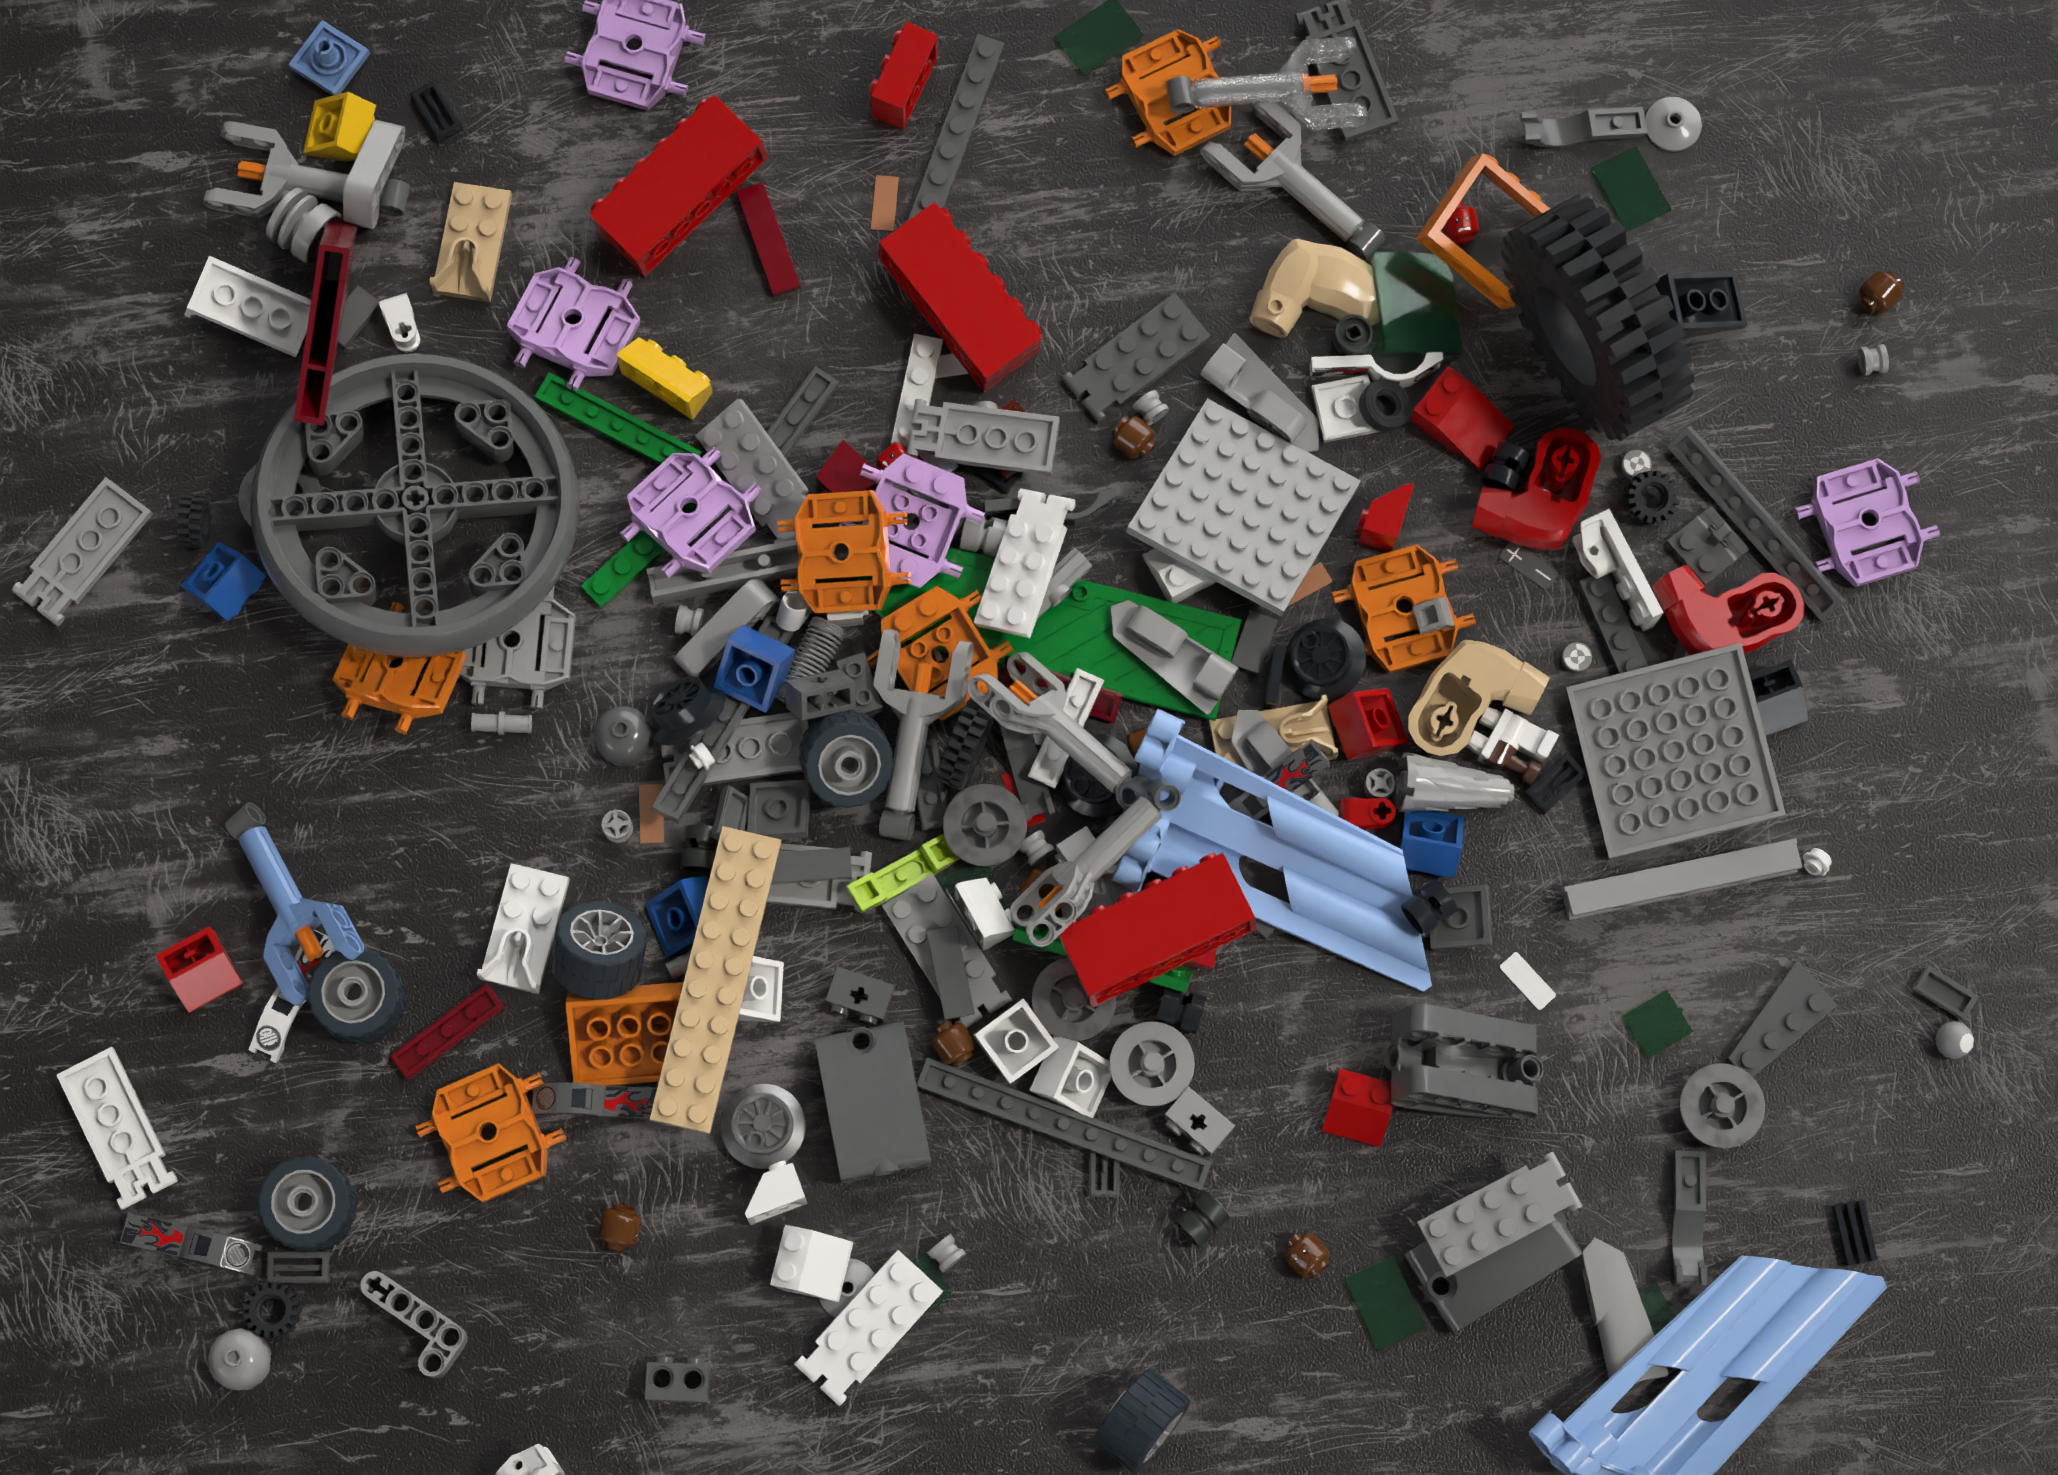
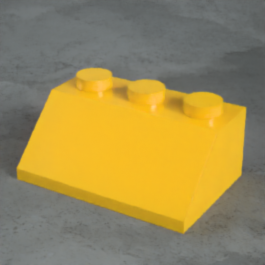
[616,337,713,420]

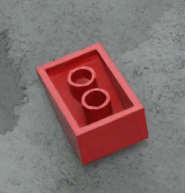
[1410,366,1515,472]

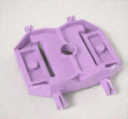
[564,0,706,111]
[507,257,640,391]
[620,447,762,579]
[839,453,985,588]
[1794,458,1940,587]

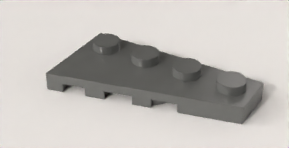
[1726,960,1838,1077]

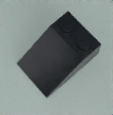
[1655,271,1748,339]

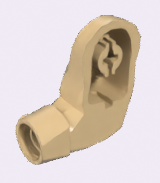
[1249,239,1391,338]
[1408,640,1550,756]

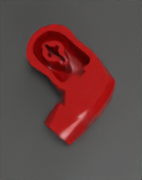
[1471,428,1601,550]
[1651,565,1804,656]

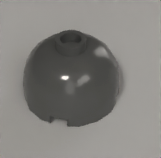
[594,706,653,766]

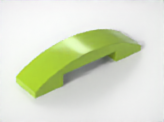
[846,833,960,913]

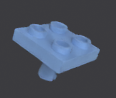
[289,20,370,96]

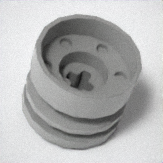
[266,188,343,265]

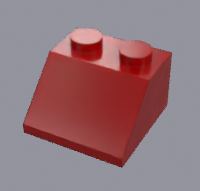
[1355,483,1414,553]
[1328,688,1409,760]
[1321,1069,1393,1148]

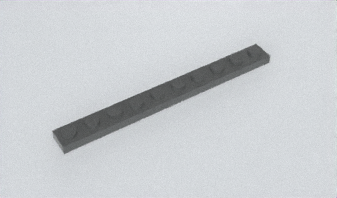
[916,1058,1212,1192]

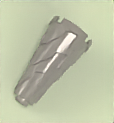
[1395,753,1514,813]

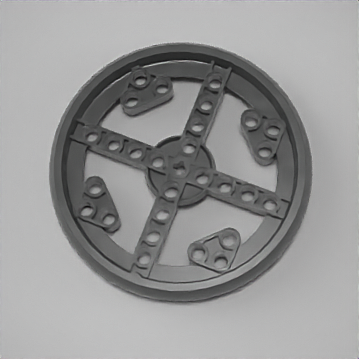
[250,354,580,658]

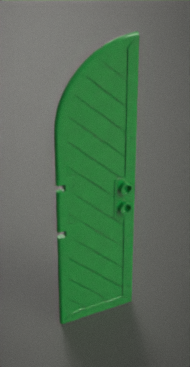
[857,524,1241,721]

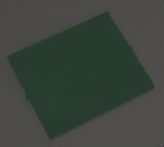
[1370,251,1463,355]

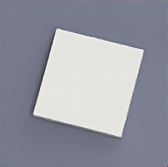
[1311,374,1380,443]

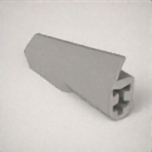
[1200,333,1319,453]
[1111,600,1239,715]
[1231,710,1339,816]
[1582,1238,1668,1382]

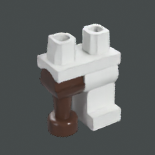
[1466,707,1559,786]

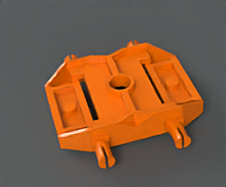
[1104,29,1237,156]
[777,490,911,613]
[1331,545,1476,674]
[866,586,1014,721]
[332,602,467,735]
[415,1063,566,1203]

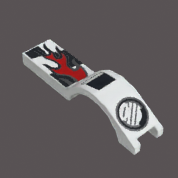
[1309,352,1443,388]
[249,930,335,1064]

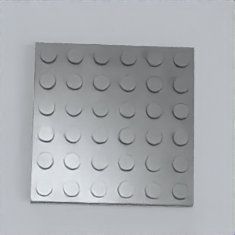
[1126,398,1361,617]
[1566,643,1786,860]

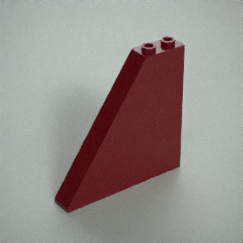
[294,221,358,425]

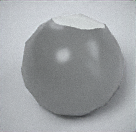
[1935,1021,1974,1059]

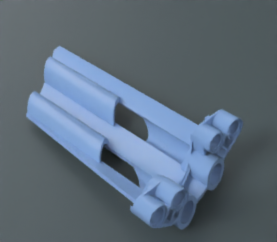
[1112,709,1432,993]
[1529,1256,1887,1475]

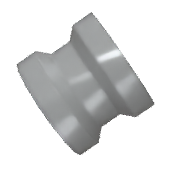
[1858,344,1889,376]
[1133,390,1169,426]
[675,605,704,637]
[1363,768,1395,799]
[601,809,633,843]
[1019,830,1055,867]
[927,1234,966,1273]

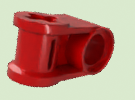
[1338,798,1396,830]

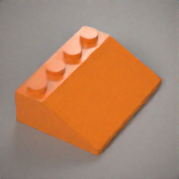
[565,982,684,1086]

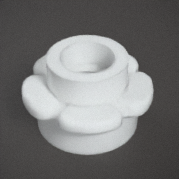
[688,742,715,770]
[1803,848,1832,876]

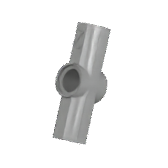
[1036,548,1092,621]

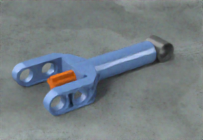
[225,802,364,1006]

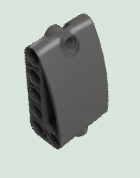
[1385,1004,1544,1119]
[814,1021,932,1184]
[1404,1211,1583,1334]

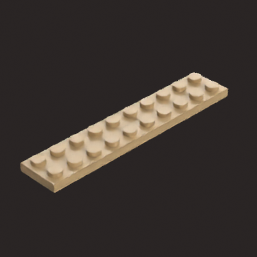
[650,826,781,1134]

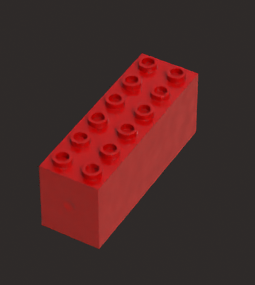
[589,94,768,277]
[878,202,1042,393]
[1059,853,1256,1008]

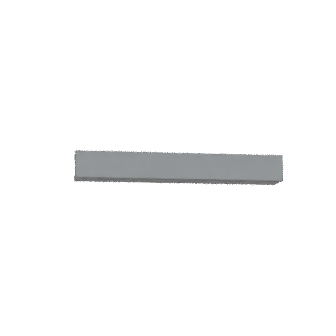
[647,539,849,604]
[1560,838,1802,921]

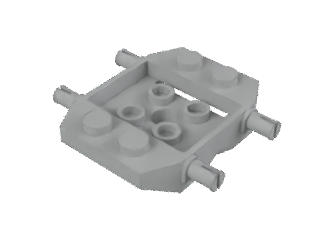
[458,577,576,710]

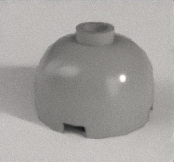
[208,1328,271,1391]

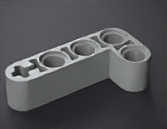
[343,120,405,229]
[674,579,781,679]
[361,1271,467,1378]

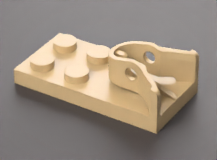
[430,182,512,302]
[1209,695,1338,769]

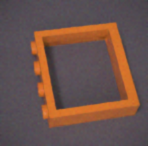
[1416,153,1551,310]

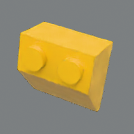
[303,92,376,162]

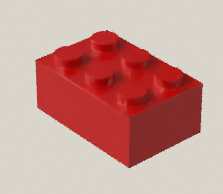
[868,22,938,130]

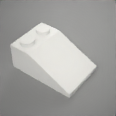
[954,878,1017,951]

